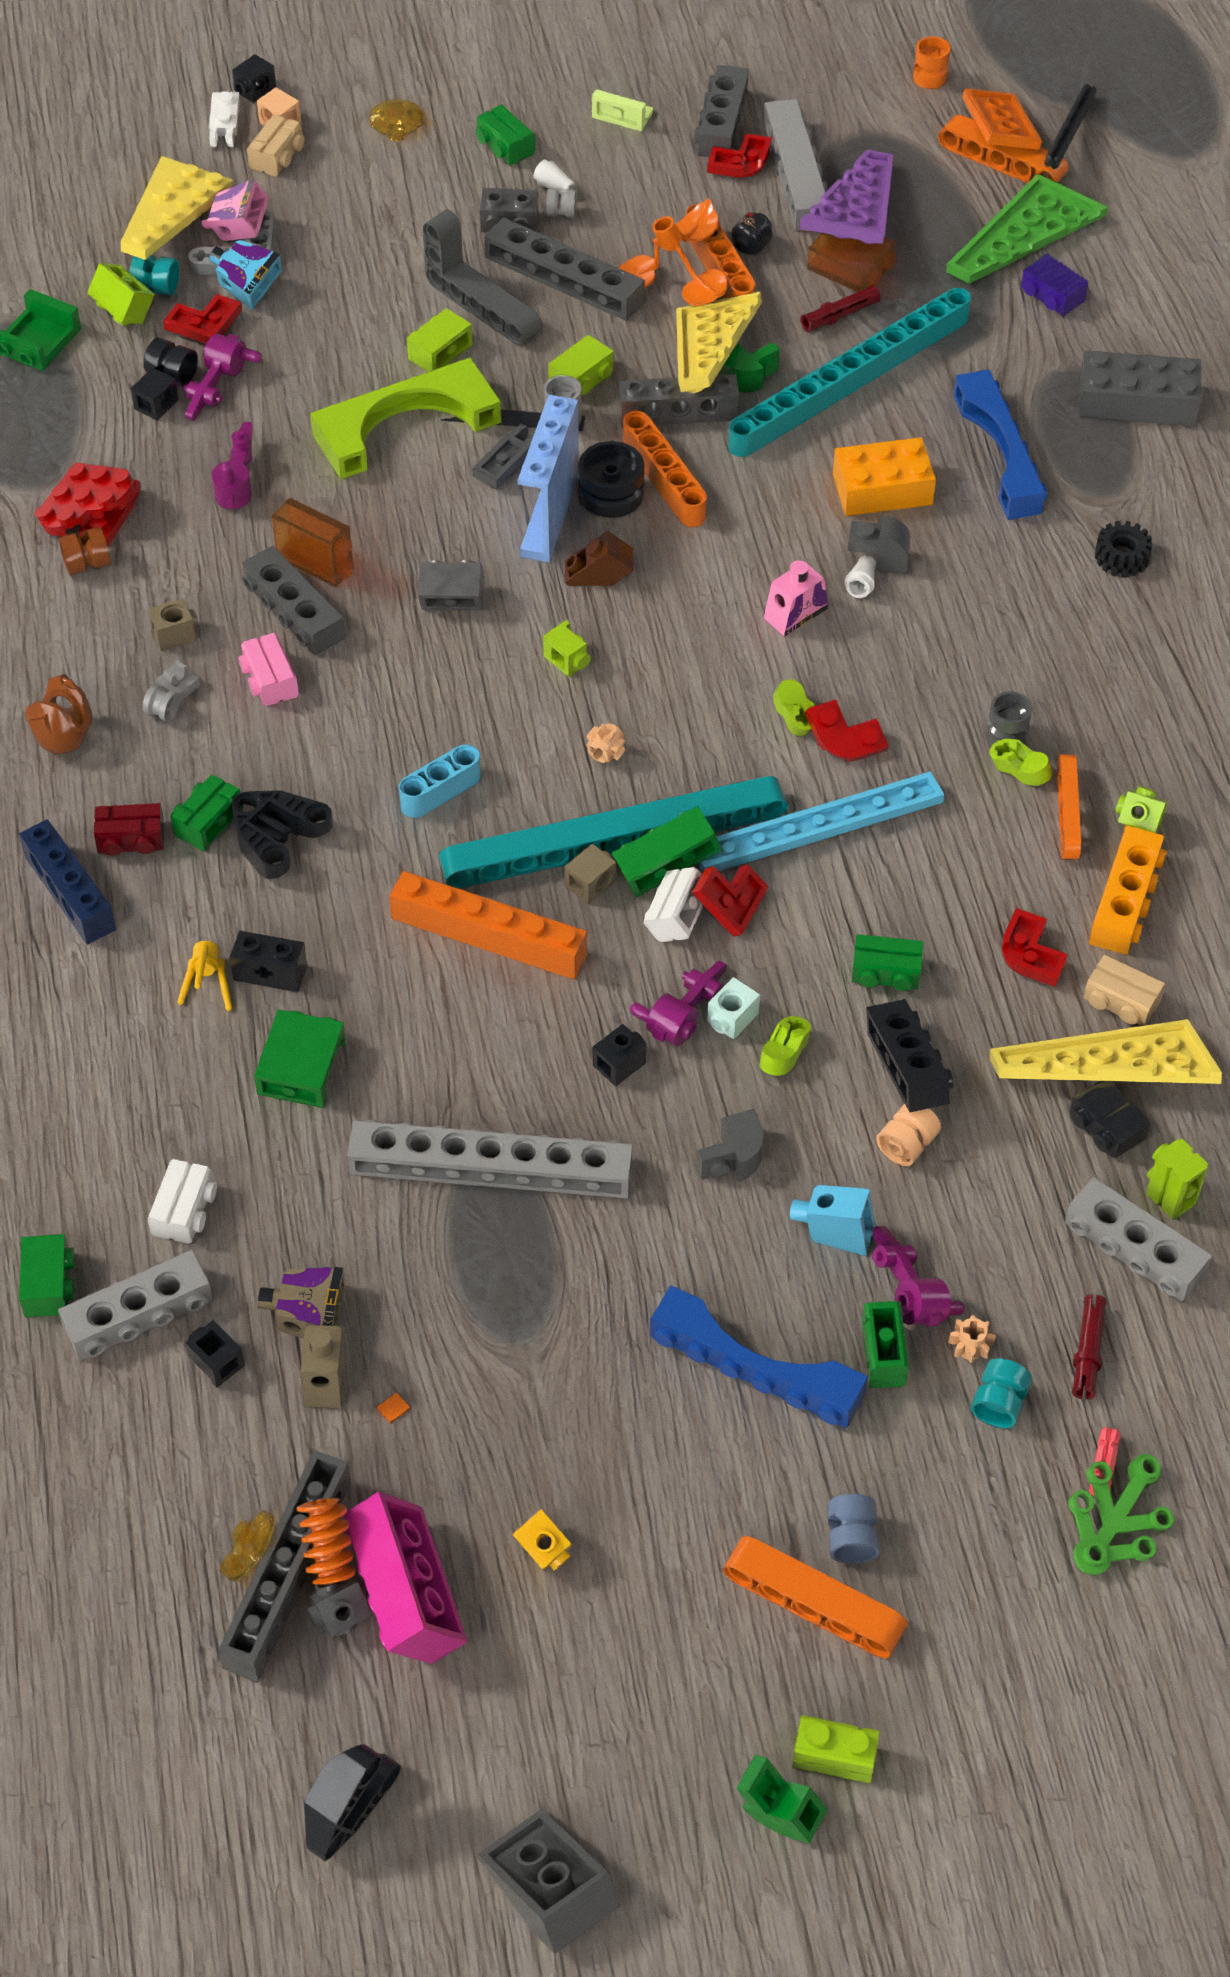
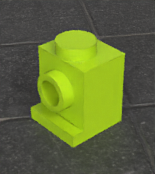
[543,620,591,677]

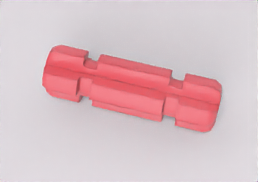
[1089,1427,1121,1497]

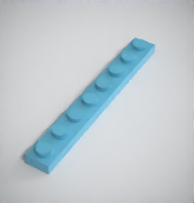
[698,771,944,873]

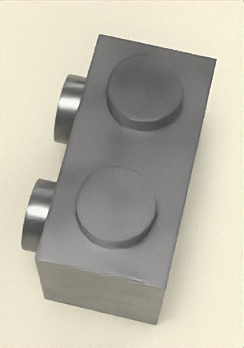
[480,188,538,232]
[418,560,485,610]

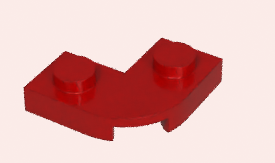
[707,133,772,177]
[805,699,889,762]
[1001,908,1068,987]

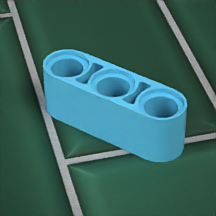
[399,744,481,818]

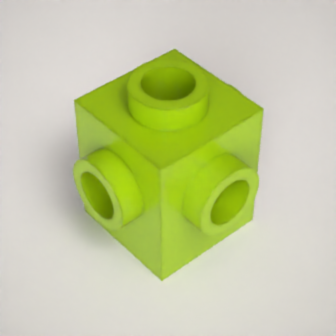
[1115,786,1169,833]

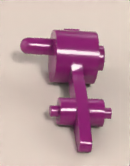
[183,333,262,421]
[211,422,253,509]
[630,960,727,1047]
[872,1226,965,1326]

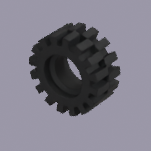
[1095,521,1153,577]

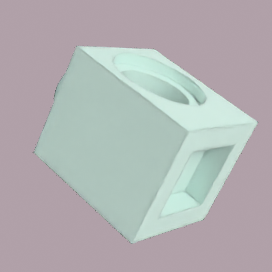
[707,977,760,1040]

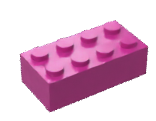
[343,1491,468,1664]

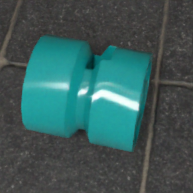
[130,255,180,296]
[970,1358,1032,1429]

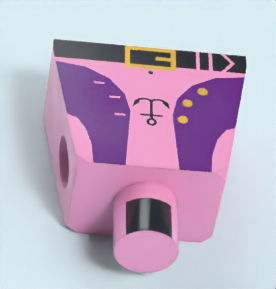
[201,179,269,241]
[764,560,828,636]

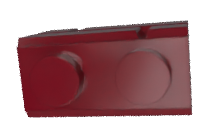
[94,803,164,856]

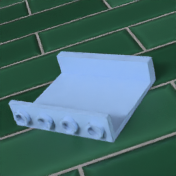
[518,395,579,563]

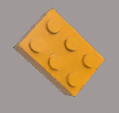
[833,437,936,516]

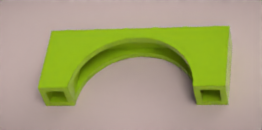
[310,358,501,480]

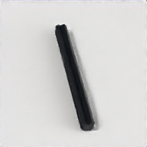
[1044,84,1097,169]

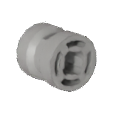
[546,189,576,219]

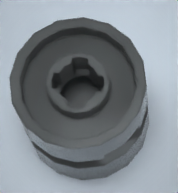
[986,691,1032,745]

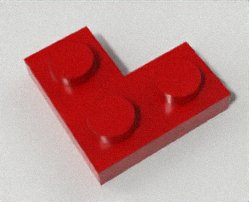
[163,294,242,344]
[692,865,769,937]

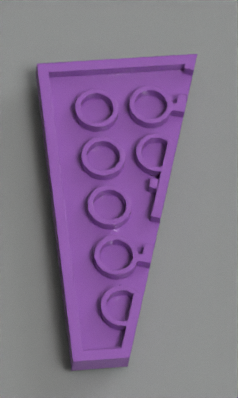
[799,150,894,244]

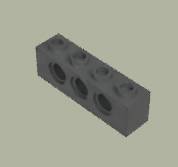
[694,65,749,157]
[242,545,346,655]

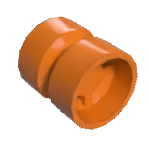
[913,36,951,89]

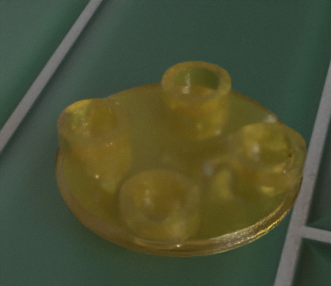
[369,99,423,141]
[219,1510,275,1582]

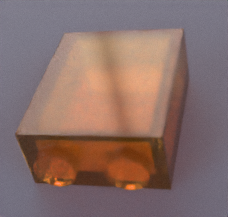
[807,233,897,292]
[272,498,354,587]

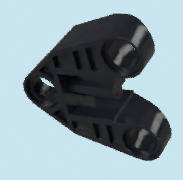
[232,790,333,879]
[304,1744,401,1862]

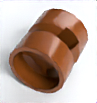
[58,527,111,576]

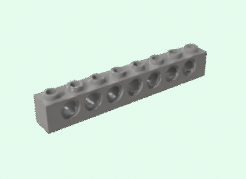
[347,1120,632,1199]

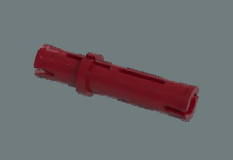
[800,285,880,332]
[1071,1294,1107,1400]

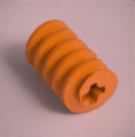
[297,1498,356,1584]

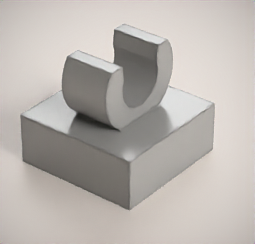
[155,660,200,702]

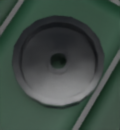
[578,441,645,518]

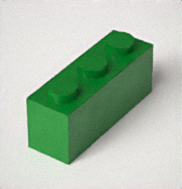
[612,806,722,898]

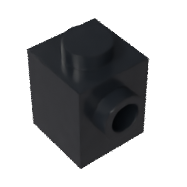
[592,1024,646,1087]

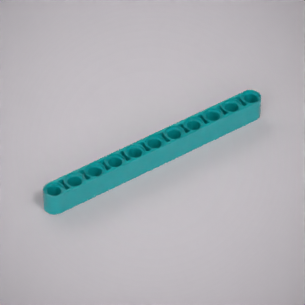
[728,288,971,457]
[438,776,788,889]

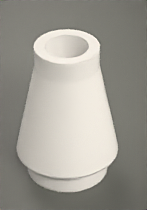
[533,159,575,193]
[845,555,876,598]

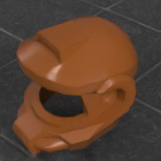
[25,674,92,754]

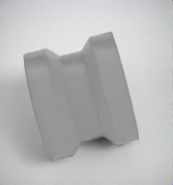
[142,685,180,722]

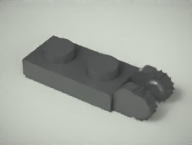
[472,424,535,489]

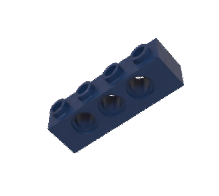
[19,819,116,945]

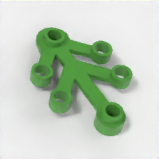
[1068,1454,1174,1575]

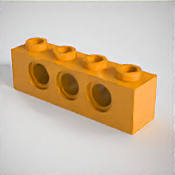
[1089,825,1167,955]

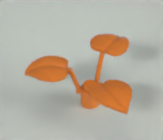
[618,198,728,306]

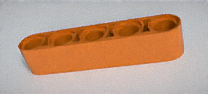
[938,115,1069,183]
[686,204,755,299]
[623,411,707,527]
[723,1536,908,1659]

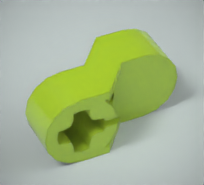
[773,679,815,736]
[989,739,1053,786]
[759,1016,812,1076]

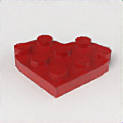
[35,462,136,536]

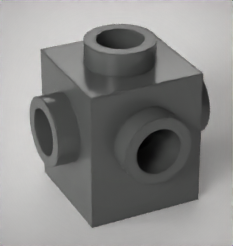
[306,1577,372,1637]

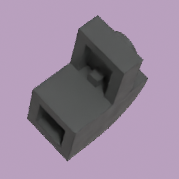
[848,515,910,574]
[697,1109,763,1181]

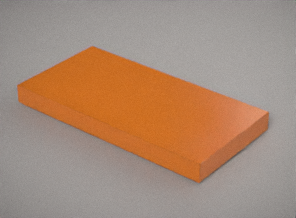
[962,88,1042,150]

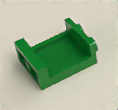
[0,289,82,371]
[254,1009,346,1108]

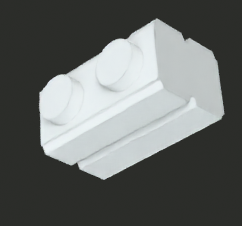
[644,867,703,942]
[148,1159,217,1244]

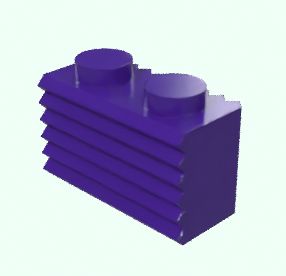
[1021,253,1089,316]

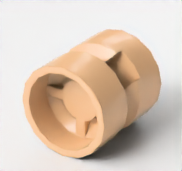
[876,1104,941,1166]

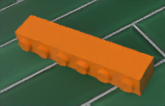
[389,871,587,980]

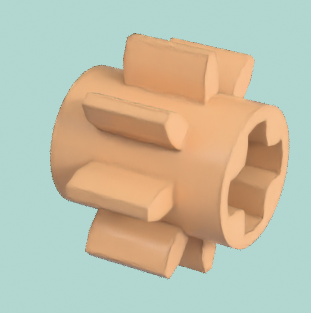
[586,723,626,763]
[949,1315,996,1363]

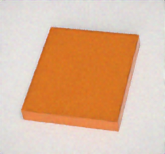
[376,1392,410,1424]

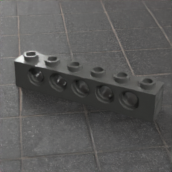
[484,217,645,321]
[218,1450,351,1682]

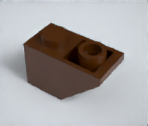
[564,530,634,586]

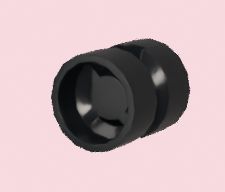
[143,337,198,386]

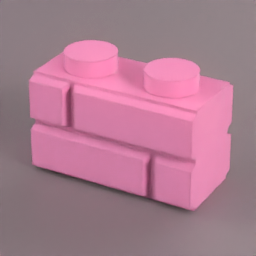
[238,633,299,707]

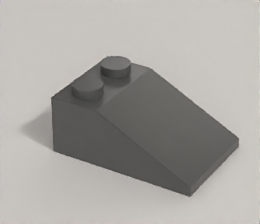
[477,1809,620,1954]

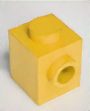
[512,1509,573,1571]

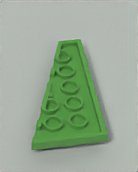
[946,174,1108,284]

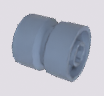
[827,1494,880,1564]

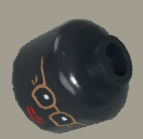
[731,212,773,255]

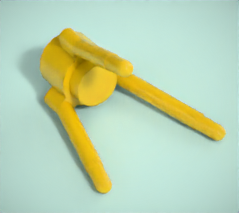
[177,941,232,1011]

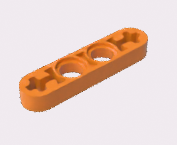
[1057,754,1081,860]

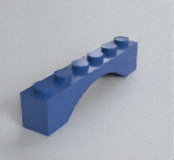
[953,369,1048,520]
[650,1285,868,1428]

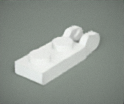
[209,91,240,147]

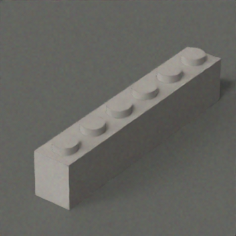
[764,99,827,232]

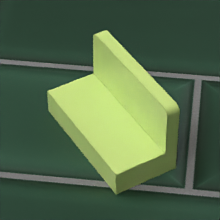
[592,89,653,131]

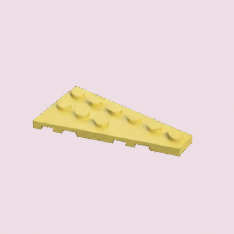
[121,156,233,260]
[676,292,762,393]
[990,1019,1222,1084]

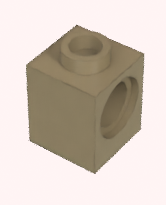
[148,598,199,651]
[565,844,616,904]

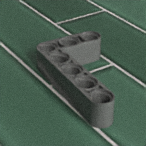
[423,210,543,345]

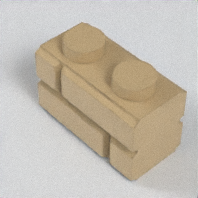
[247,115,305,177]
[1083,955,1166,1026]

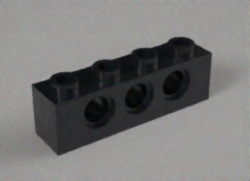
[866,999,954,1113]

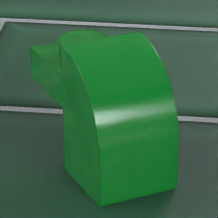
[718,342,780,393]
[736,1755,828,1844]

